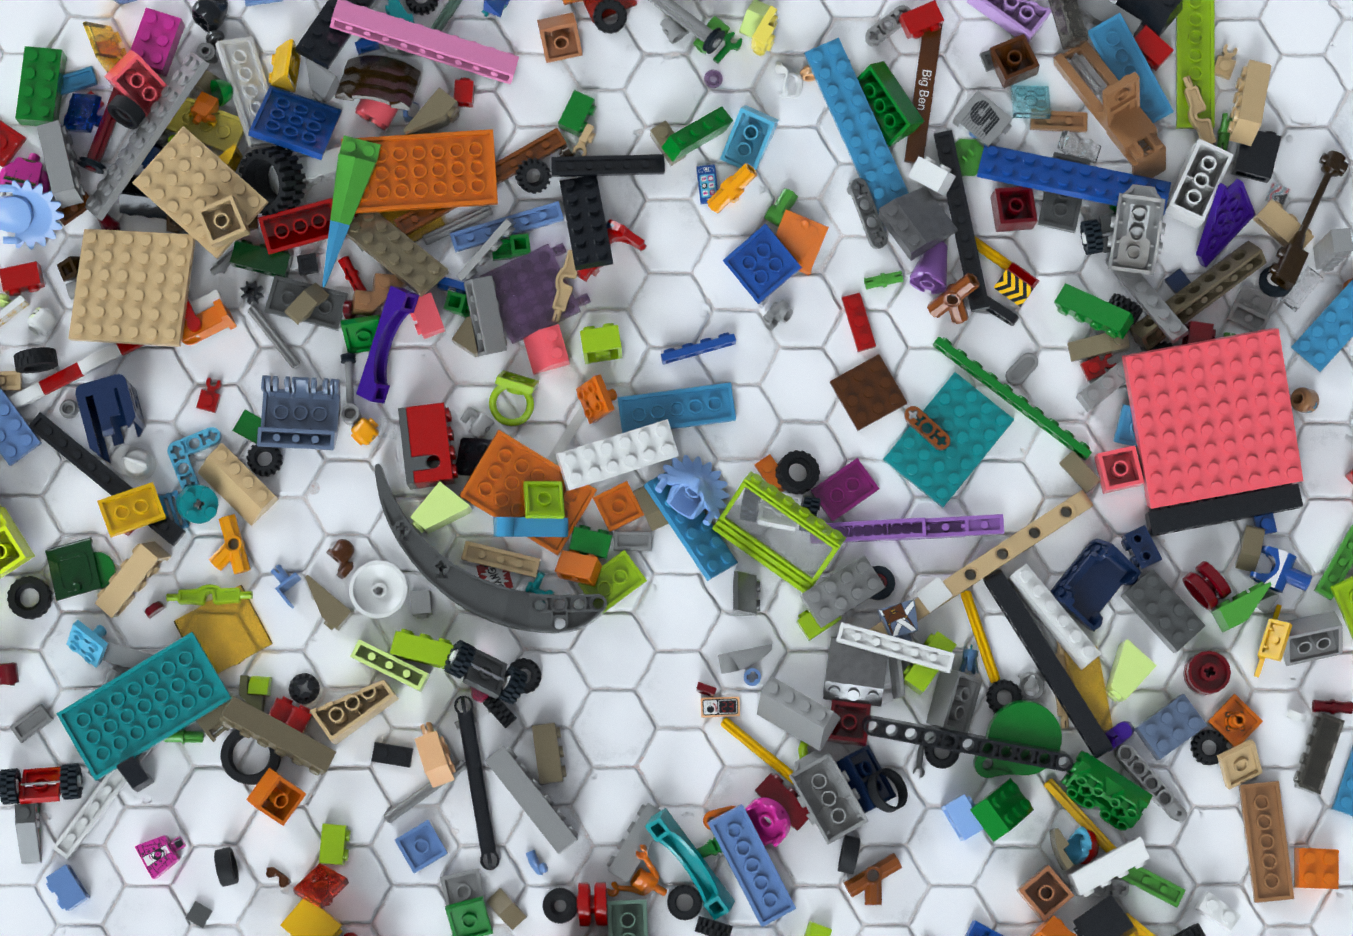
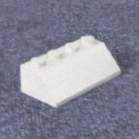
[1067,837,1149,897]

